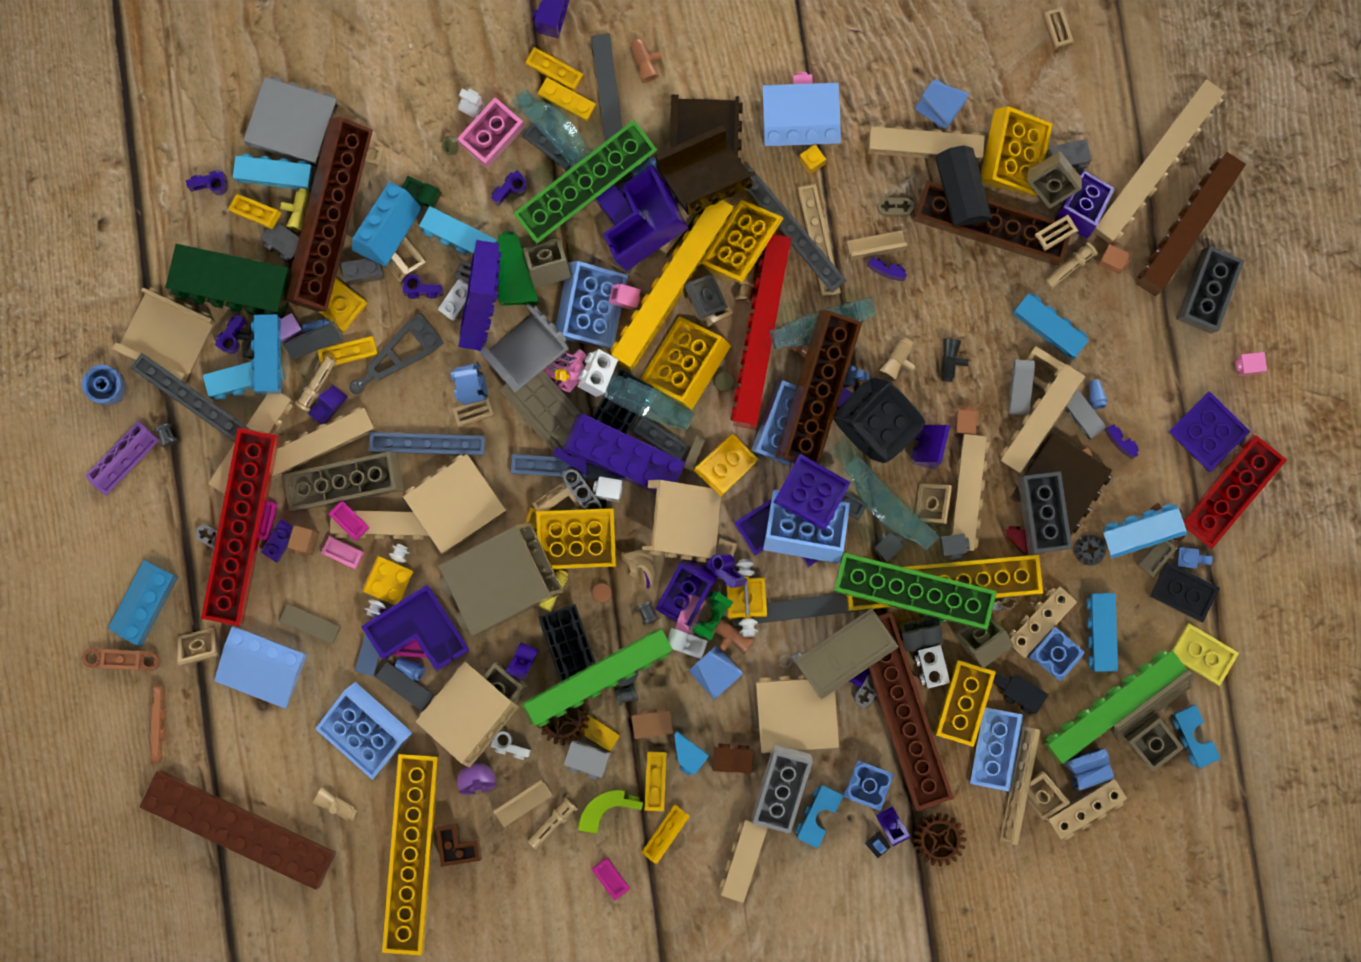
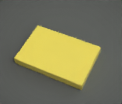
[1171,623,1239,686]

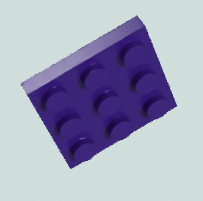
[1168,391,1251,472]
[773,454,851,531]

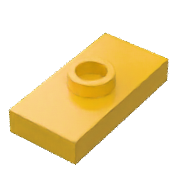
[581,715,620,752]

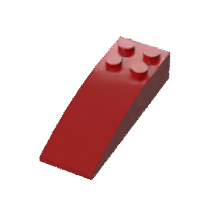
[1184,434,1287,549]

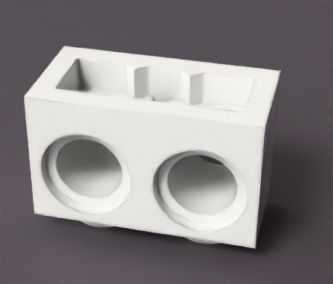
[577,349,618,397]
[593,476,623,503]
[914,645,950,689]

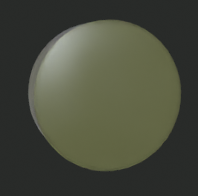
[442,136,459,156]
[715,372,734,392]

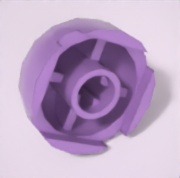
[457,760,496,795]

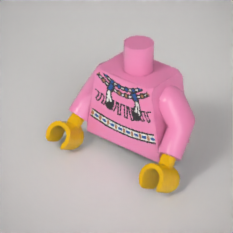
[543,350,587,392]

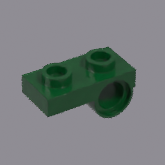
[402,176,442,208]

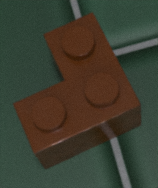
[712,743,753,774]
[436,823,482,867]

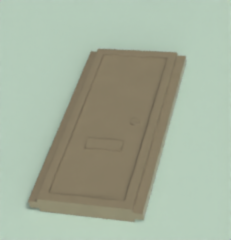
[499,370,581,452]
[795,608,899,700]
[1114,670,1194,741]

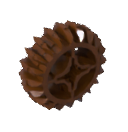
[538,703,590,746]
[913,813,966,867]

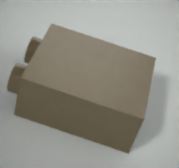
[439,522,563,636]

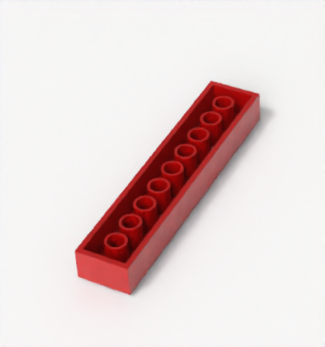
[730,234,791,430]
[201,428,280,626]

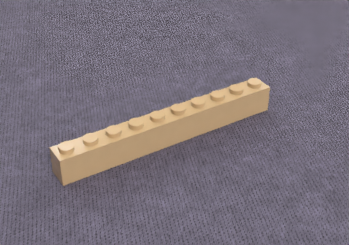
[1093,79,1225,244]

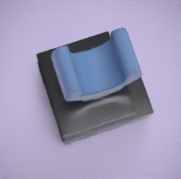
[865,832,891,858]

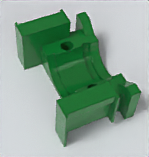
[689,591,733,640]

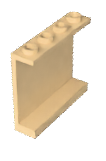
[113,287,215,383]
[403,454,506,556]
[642,480,721,562]
[416,662,519,768]
[755,675,839,753]

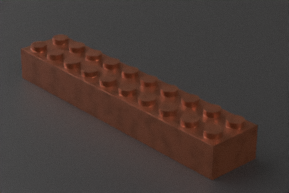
[283,117,373,312]
[868,612,954,811]
[139,771,336,890]

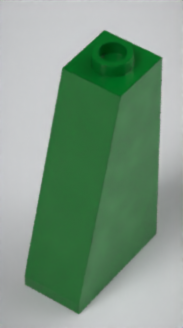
[498,232,539,306]

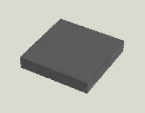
[684,273,728,320]

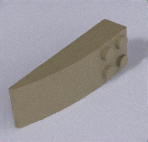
[282,451,404,512]

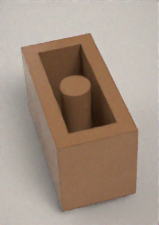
[287,525,319,557]
[632,707,673,739]

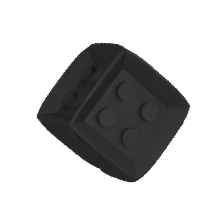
[833,378,926,463]

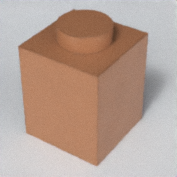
[1098,244,1130,274]
[954,407,978,435]

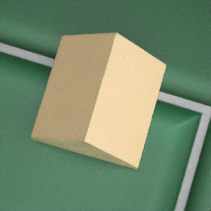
[914,484,952,526]
[178,627,222,666]
[1027,771,1070,820]

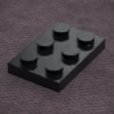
[1149,562,1220,623]

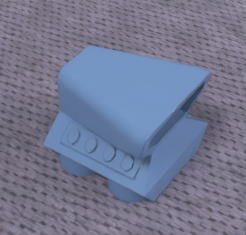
[915,79,969,130]
[1027,627,1085,681]
[689,645,743,700]
[1064,748,1114,791]
[843,760,894,811]

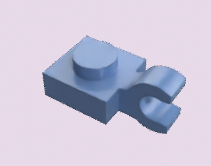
[843,366,869,387]
[1177,547,1213,569]

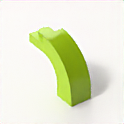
[578,790,643,834]

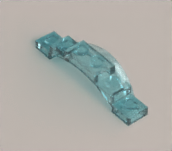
[512,89,590,167]
[770,297,876,350]
[591,373,694,431]
[843,455,939,551]

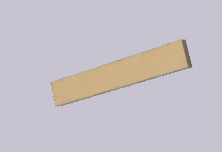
[797,183,841,298]
[1000,726,1040,845]

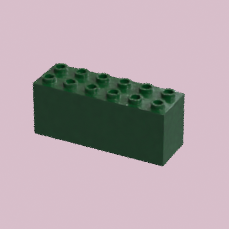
[165,244,291,318]

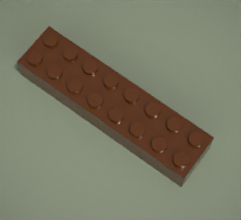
[1137,152,1246,297]
[914,181,1072,266]
[775,310,862,464]

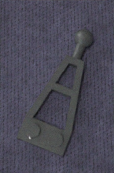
[349,313,444,395]

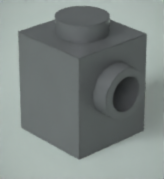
[873,533,904,563]
[939,533,970,559]

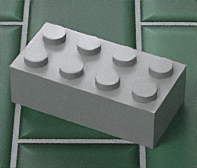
[564,740,612,780]
[752,744,813,834]

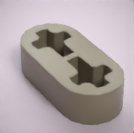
[877,198,914,217]
[684,435,706,472]

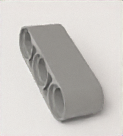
[1008,359,1035,416]
[1065,390,1106,440]
[561,466,602,510]

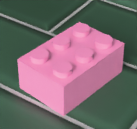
[457,98,525,169]

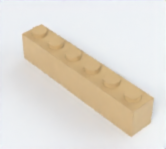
[868,125,985,163]
[1000,364,1086,474]
[208,393,294,494]
[272,407,376,480]
[950,434,989,552]
[330,510,432,540]

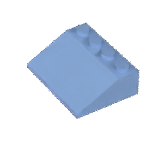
[762,83,841,146]
[555,261,628,349]
[763,489,850,564]
[214,626,308,709]
[315,682,413,780]

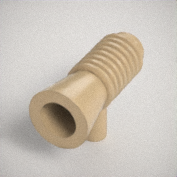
[879,338,915,381]
[312,787,357,821]

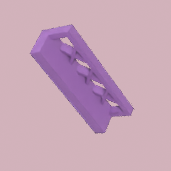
[85,420,160,496]

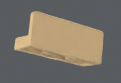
[846,230,908,261]
[493,779,553,827]

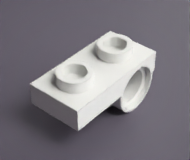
[458,89,484,118]
[438,278,468,321]
[667,628,708,659]
[491,731,531,760]

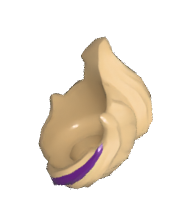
[621,550,656,589]

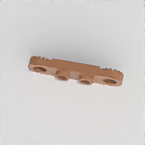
[82,648,160,671]
[150,686,167,764]

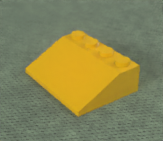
[980,106,1052,196]
[701,200,783,283]
[641,316,731,410]
[536,508,617,569]

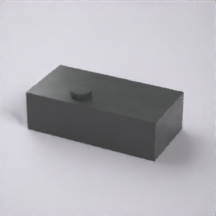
[1176,246,1245,334]
[1017,471,1072,555]

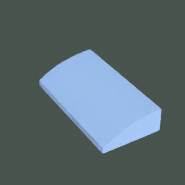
[751,380,797,465]
[970,707,1024,792]

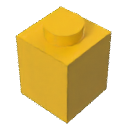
[799,144,826,175]

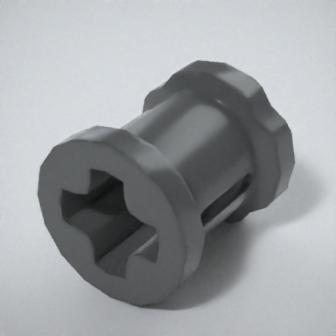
[154,423,178,447]
[636,601,659,625]
[615,684,638,706]

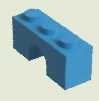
[1171,705,1221,768]
[795,784,843,849]

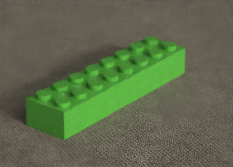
[513,120,657,244]
[833,553,997,630]
[520,629,673,727]
[1042,650,1187,764]

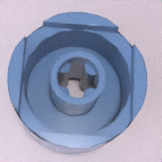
[451,363,487,405]
[82,365,126,406]

